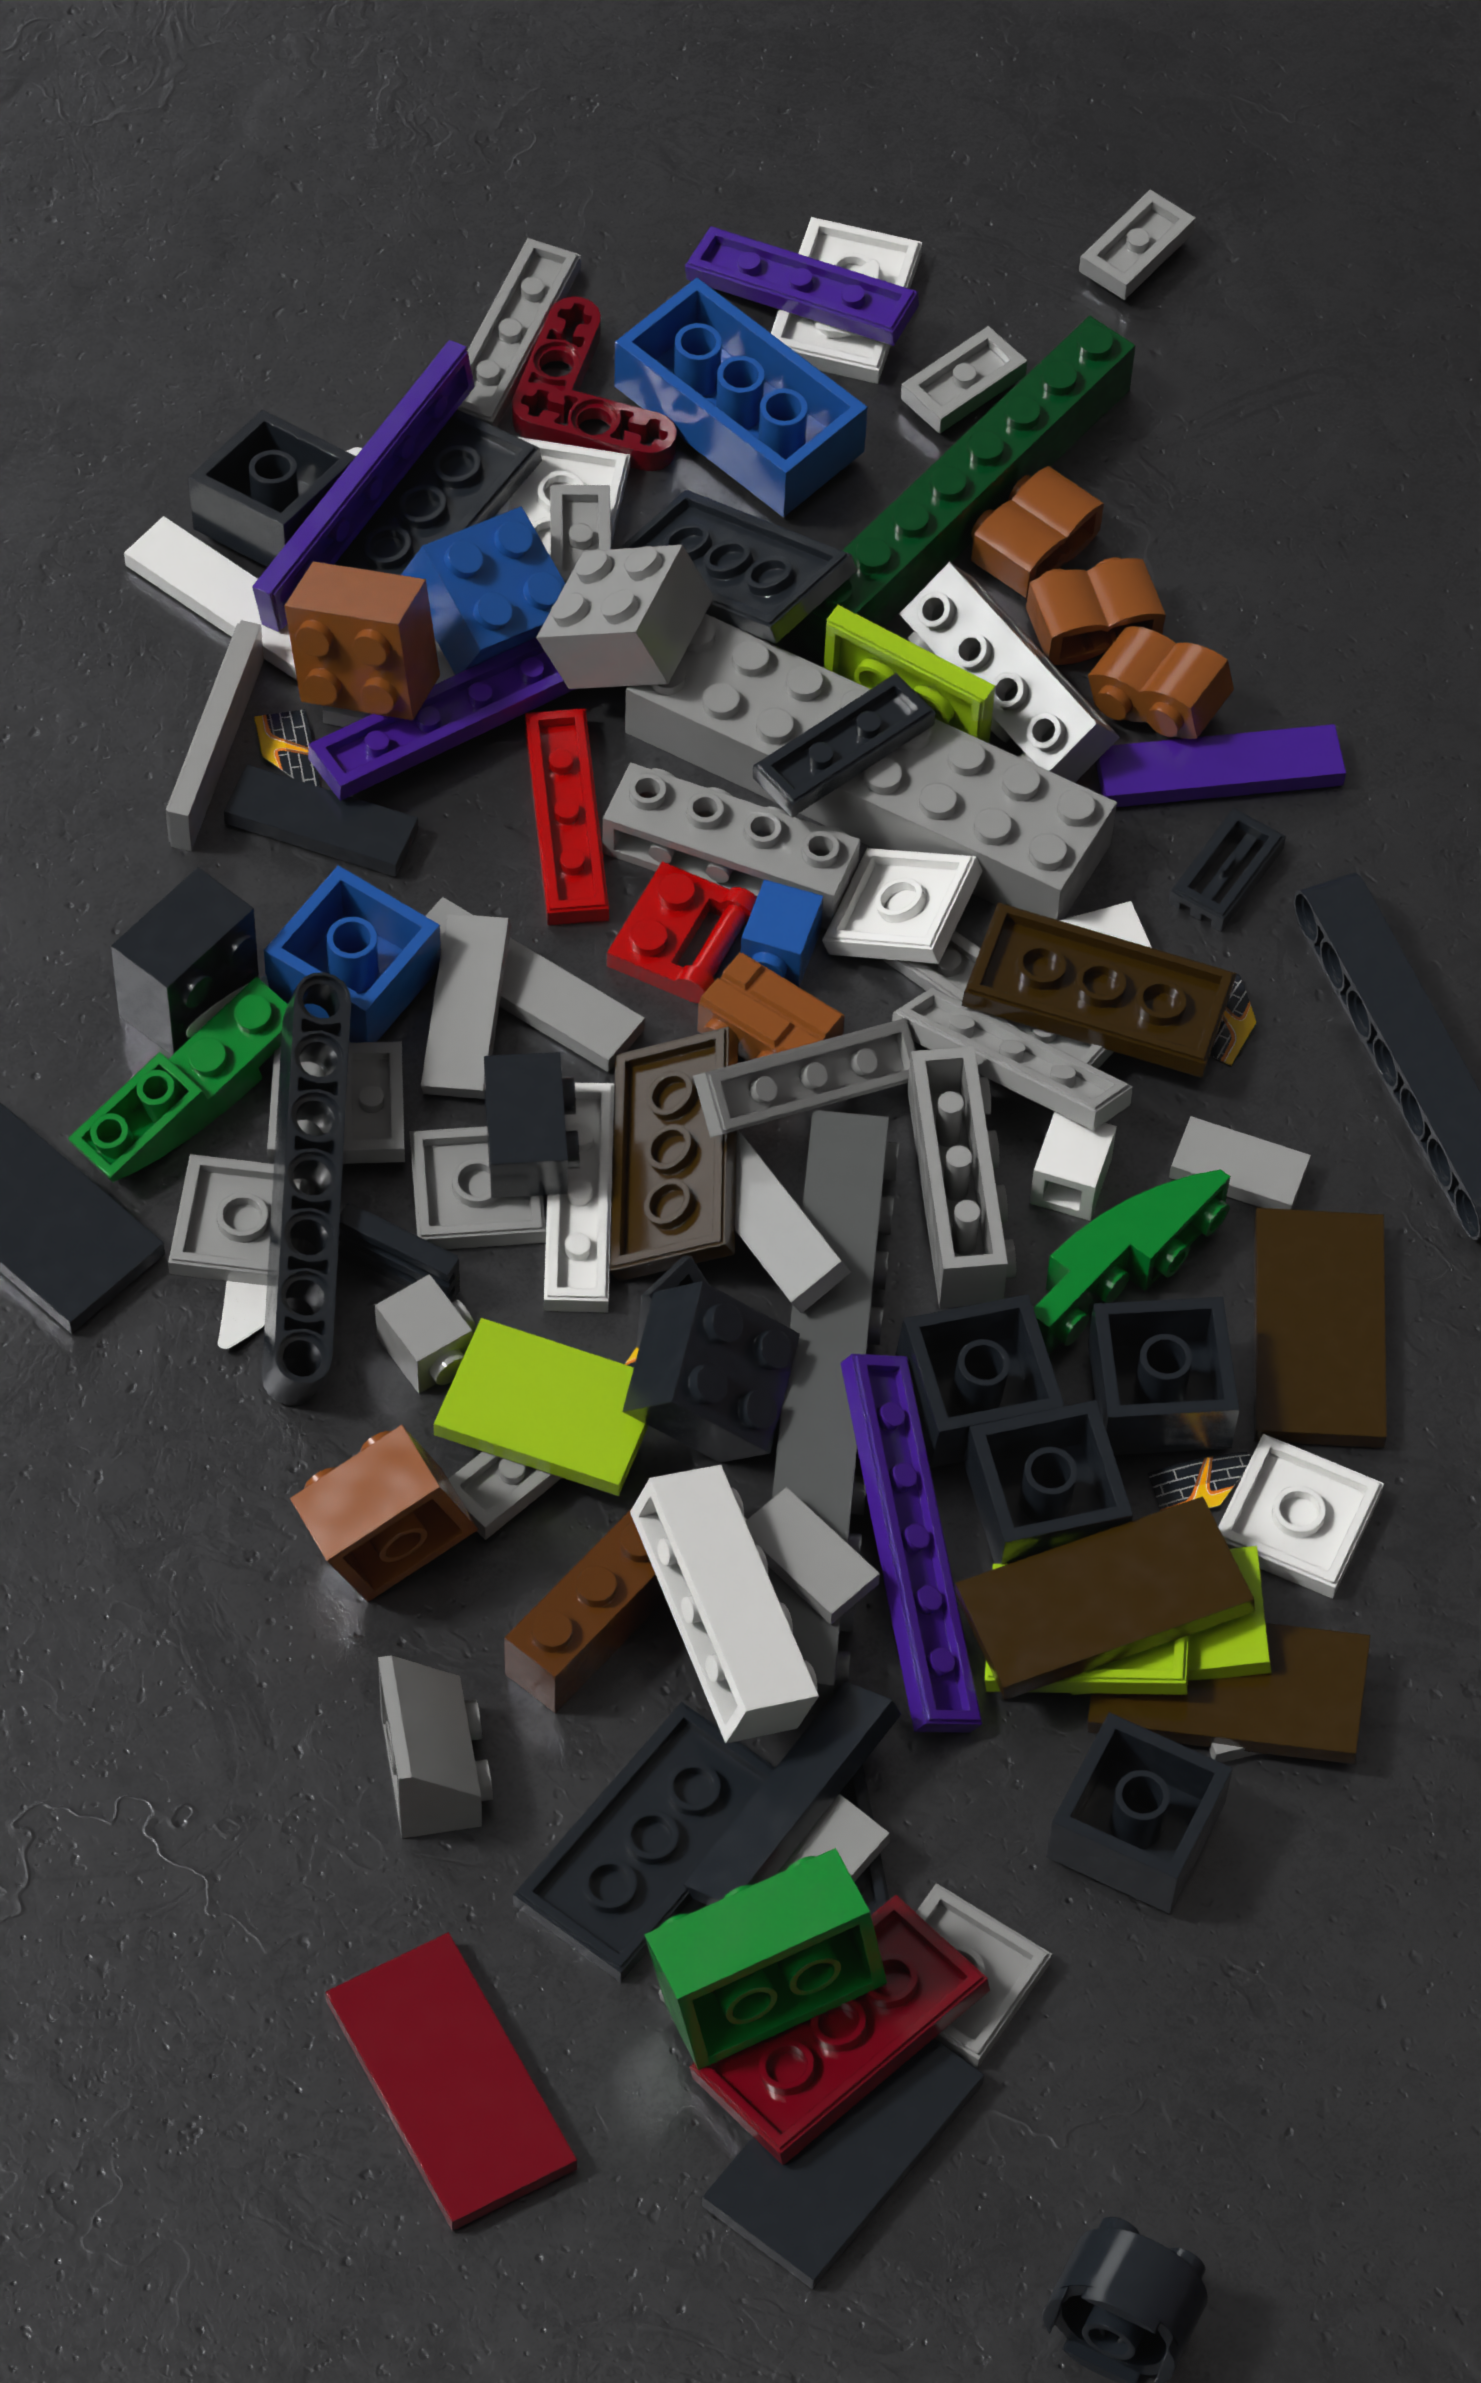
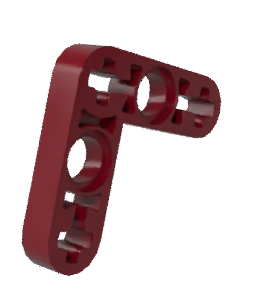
[512,296,677,471]

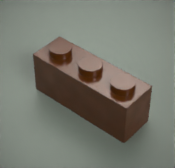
[504,1508,666,1713]

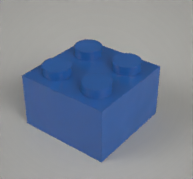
[401,506,566,675]
[263,865,441,1043]

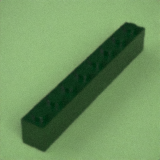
[789,315,1136,665]

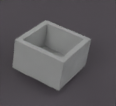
[536,545,714,689]

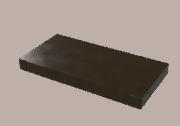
[962,902,1237,1078]
[609,1026,738,1282]
[1254,1208,1387,1448]
[955,1496,1255,1700]
[1088,1623,1370,1764]

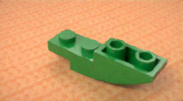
[68,976,288,1182]
[1033,1169,1231,1356]

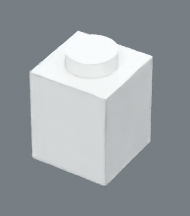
[1030,1112,1117,1221]

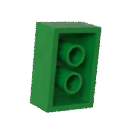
[644,1848,887,2070]

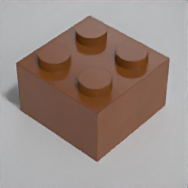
[284,561,440,720]
[290,1425,479,1602]

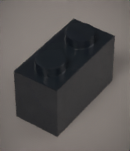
[484,1052,580,1198]

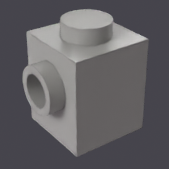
[375,1274,476,1394]

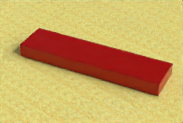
[525,709,609,925]

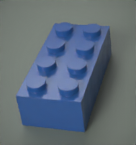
[614,277,868,518]

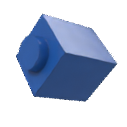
[741,879,823,987]

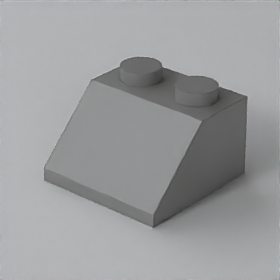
[378,1655,493,1839]

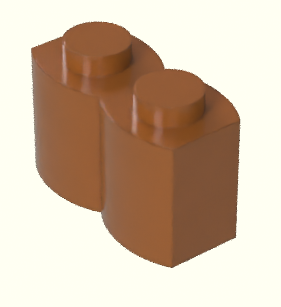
[971,466,1104,598]
[1026,557,1166,665]
[1088,626,1234,739]

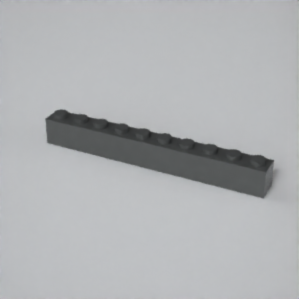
[768,1110,899,1714]

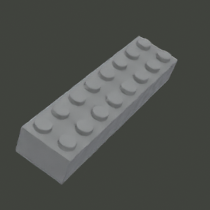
[625,614,1117,920]

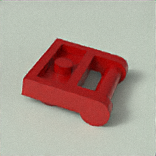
[607,861,757,1004]

